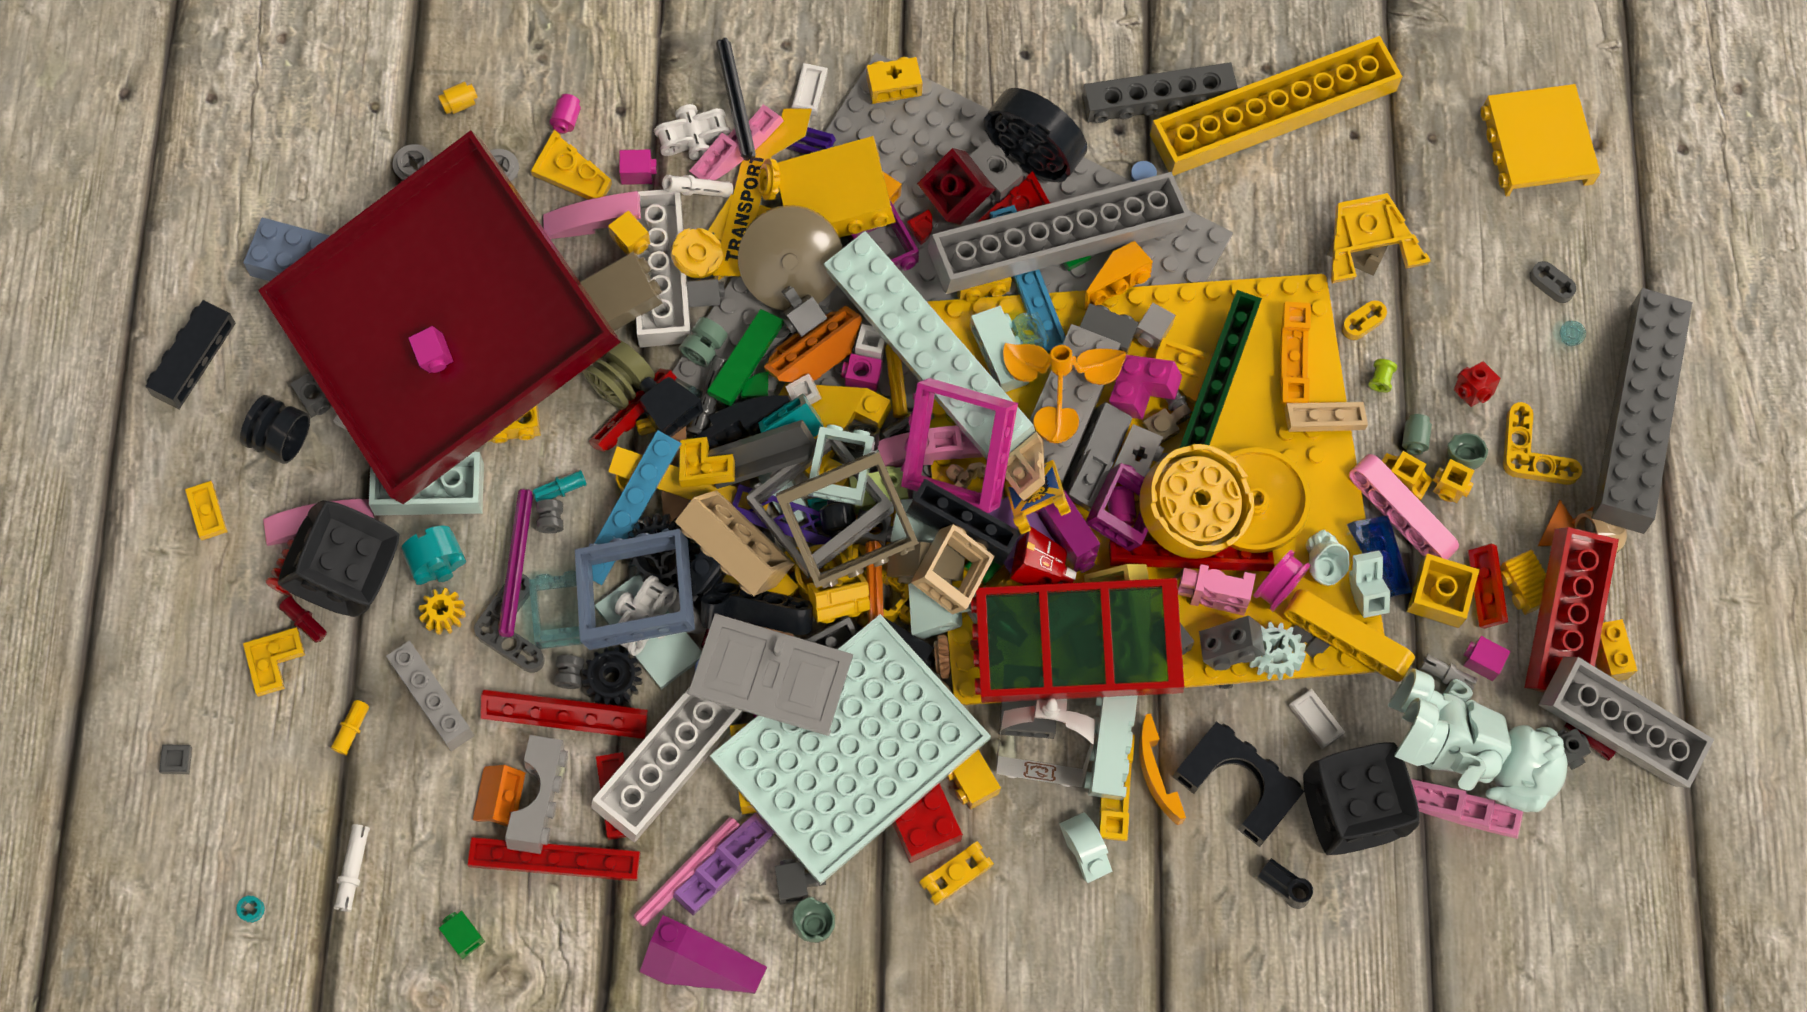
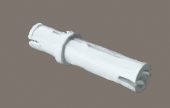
[662,175,733,198]
[333,824,370,912]

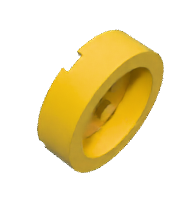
[1140,444,1254,559]

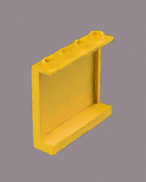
[1480,84,1601,197]
[777,136,896,238]

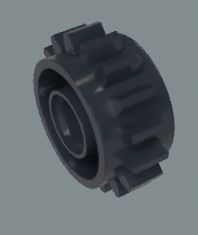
[582,647,643,706]

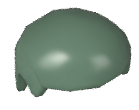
[1447,433,1488,470]
[792,897,835,943]

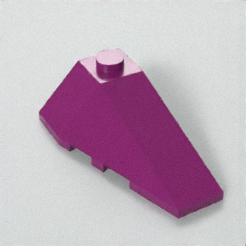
[640,915,767,994]

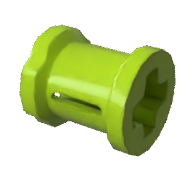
[1368,359,1397,393]

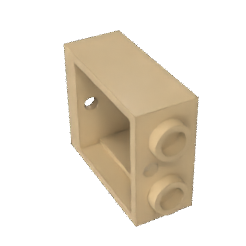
[911,524,995,614]

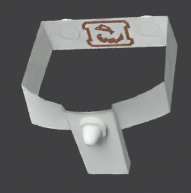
[996,677,1095,787]

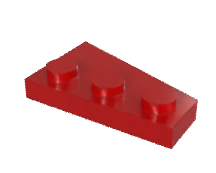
[976,171,1050,223]

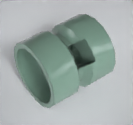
[679,317,728,367]

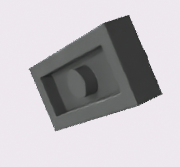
[1067,449,1113,510]

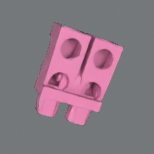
[1178,564,1256,616]

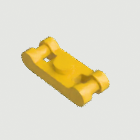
[919,841,994,906]

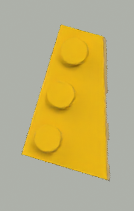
[531,130,612,200]

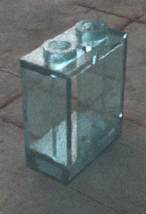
[529,571,583,649]

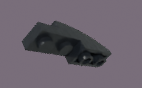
[691,395,792,451]

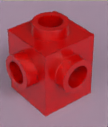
[1454,361,1501,407]

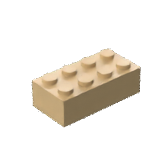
[675,490,794,596]

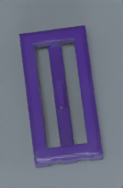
[786,127,836,154]

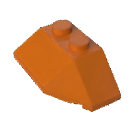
[764,306,862,382]

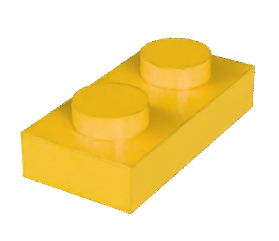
[185,481,228,541]

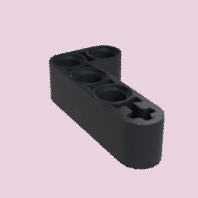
[701,582,813,635]

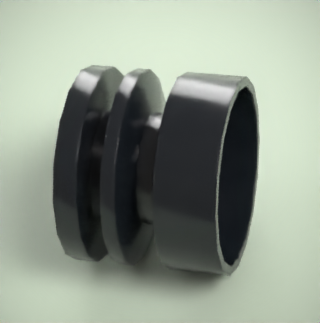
[240,395,310,464]

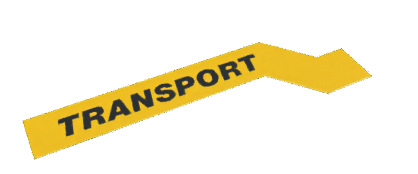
[713,109,812,277]

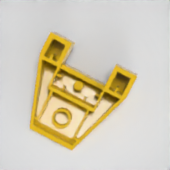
[779,383,892,487]

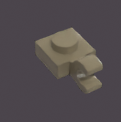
[1142,404,1192,443]

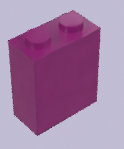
[1039,490,1100,573]

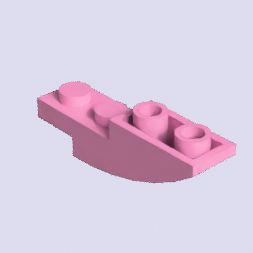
[877,425,984,467]

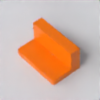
[473,765,526,827]

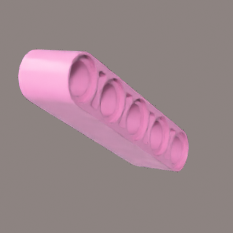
[1349,454,1459,560]

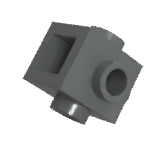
[1557,728,1591,770]

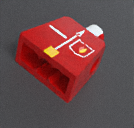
[1010,527,1077,585]

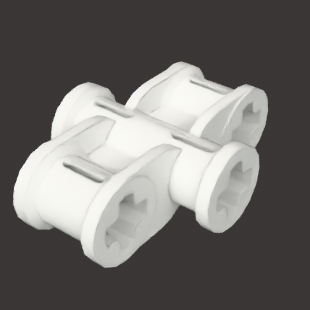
[654,104,731,160]
[615,575,677,656]

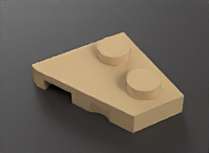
[1005,432,1045,501]

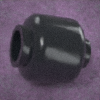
[819,500,856,539]

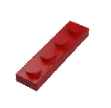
[588,368,677,452]

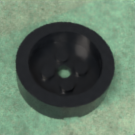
[984,88,1087,182]

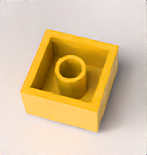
[1407,553,1479,628]

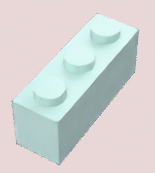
[970,305,1029,392]

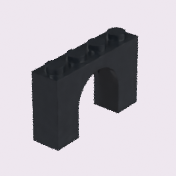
[1173,721,1305,847]

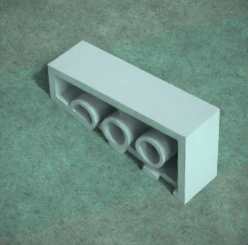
[1084,683,1138,800]

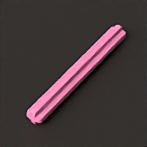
[634,817,740,926]

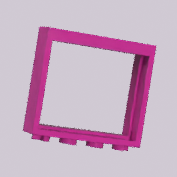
[901,378,1018,513]

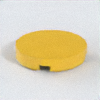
[671,228,723,279]

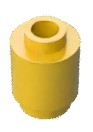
[438,81,478,115]

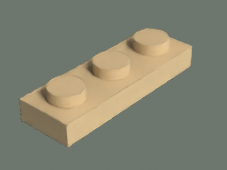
[1284,402,1368,432]

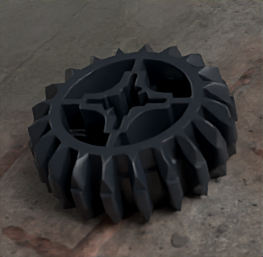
[628,513,698,586]

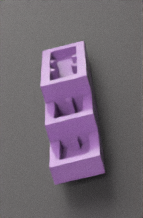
[673,813,775,916]

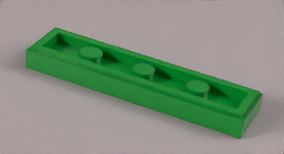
[707,309,784,406]

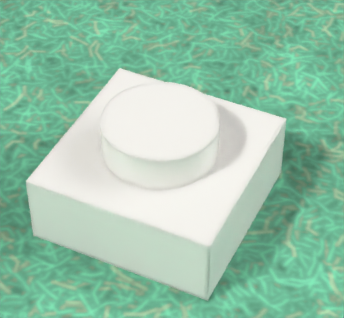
[785,374,822,404]

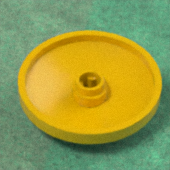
[1201,447,1311,553]

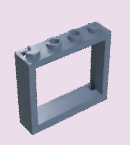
[575,528,695,650]

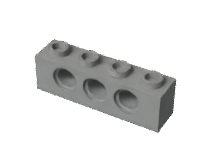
[386,640,474,751]

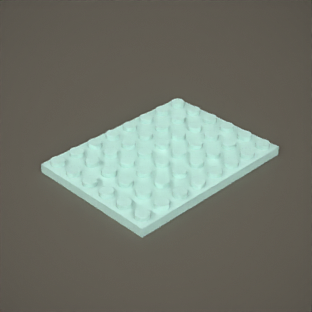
[710,614,991,885]

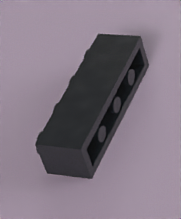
[146,300,236,410]
[906,479,1020,566]

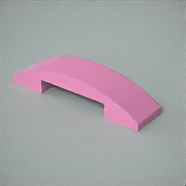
[263,499,374,546]

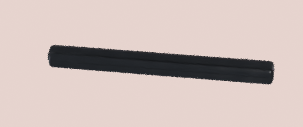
[716,38,756,161]

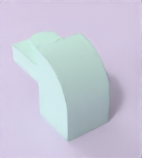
[1349,551,1390,618]
[1059,812,1113,883]

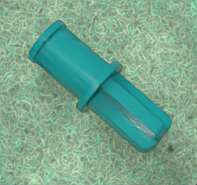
[533,470,587,502]

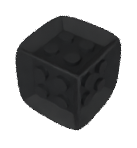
[278,500,400,617]
[1303,742,1420,855]

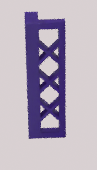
[732,484,831,545]

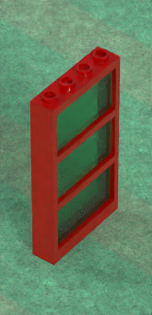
[971,578,1185,703]

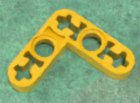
[1503,402,1583,485]

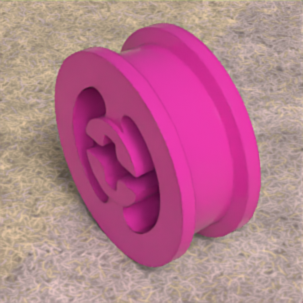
[1253,550,1311,612]

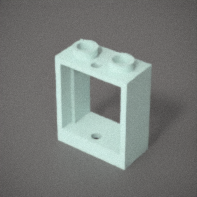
[808,425,875,506]

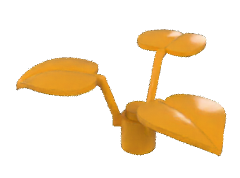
[1003,343,1126,444]

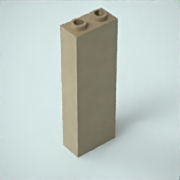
[580,252,663,331]

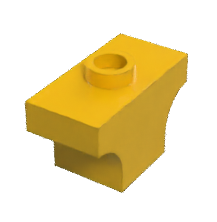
[1382,451,1433,501]

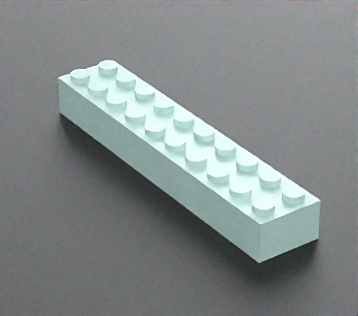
[824,231,1035,460]

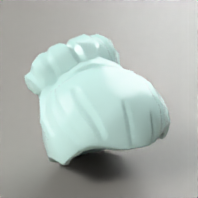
[1305,530,1349,586]

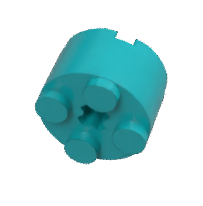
[401,525,466,585]

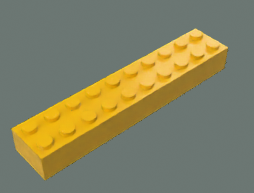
[1150,36,1403,176]

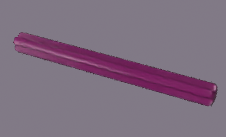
[498,489,533,637]

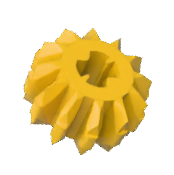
[418,588,466,635]

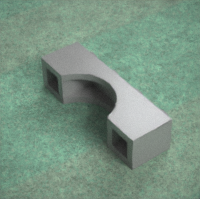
[505,735,568,854]

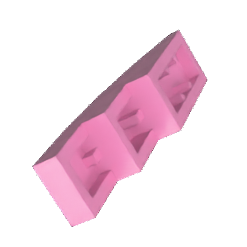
[689,104,784,180]
[543,191,641,239]
[1411,779,1524,839]

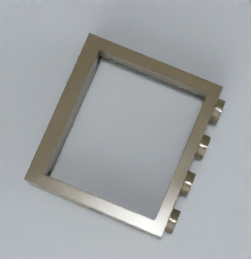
[776,450,919,589]

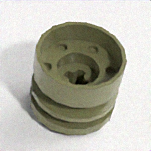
[583,340,655,410]

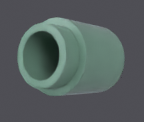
[1402,414,1432,455]

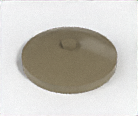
[738,205,843,311]

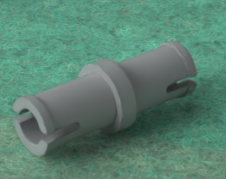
[1420,653,1477,690]

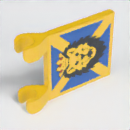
[1004,460,1071,535]

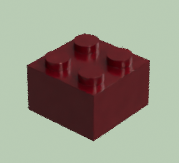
[917,148,996,224]

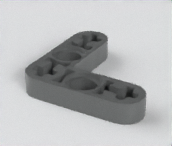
[474,574,545,673]

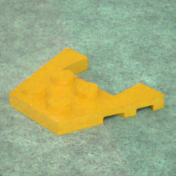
[1331,193,1431,284]

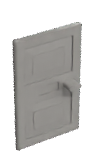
[687,614,853,736]

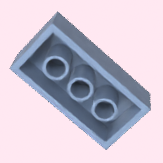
[243,217,330,281]

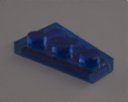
[1346,516,1412,598]

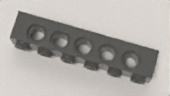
[1082,62,1238,123]

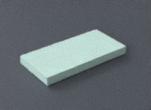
[595,575,702,690]

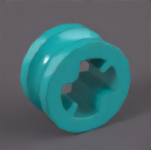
[236,895,265,923]

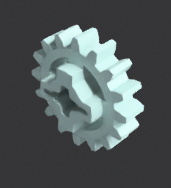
[1249,622,1306,680]

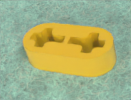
[1342,300,1387,340]

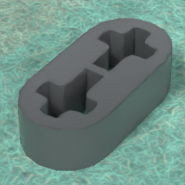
[1530,261,1576,303]

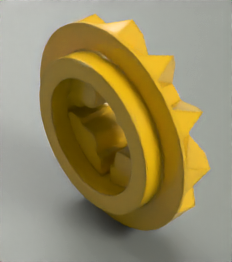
[758,159,781,200]

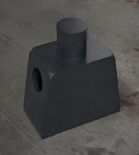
[639,377,704,437]

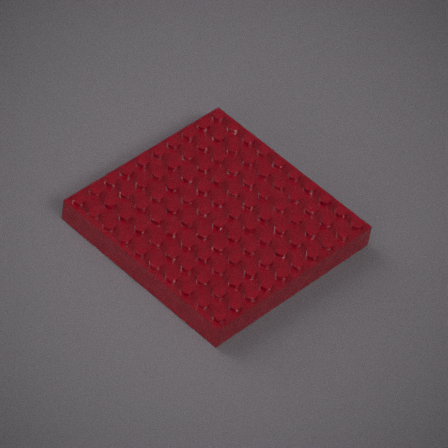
[258,130,621,504]

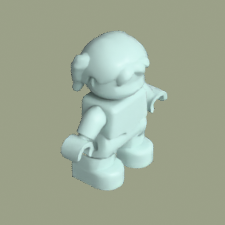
[1388,669,1568,812]

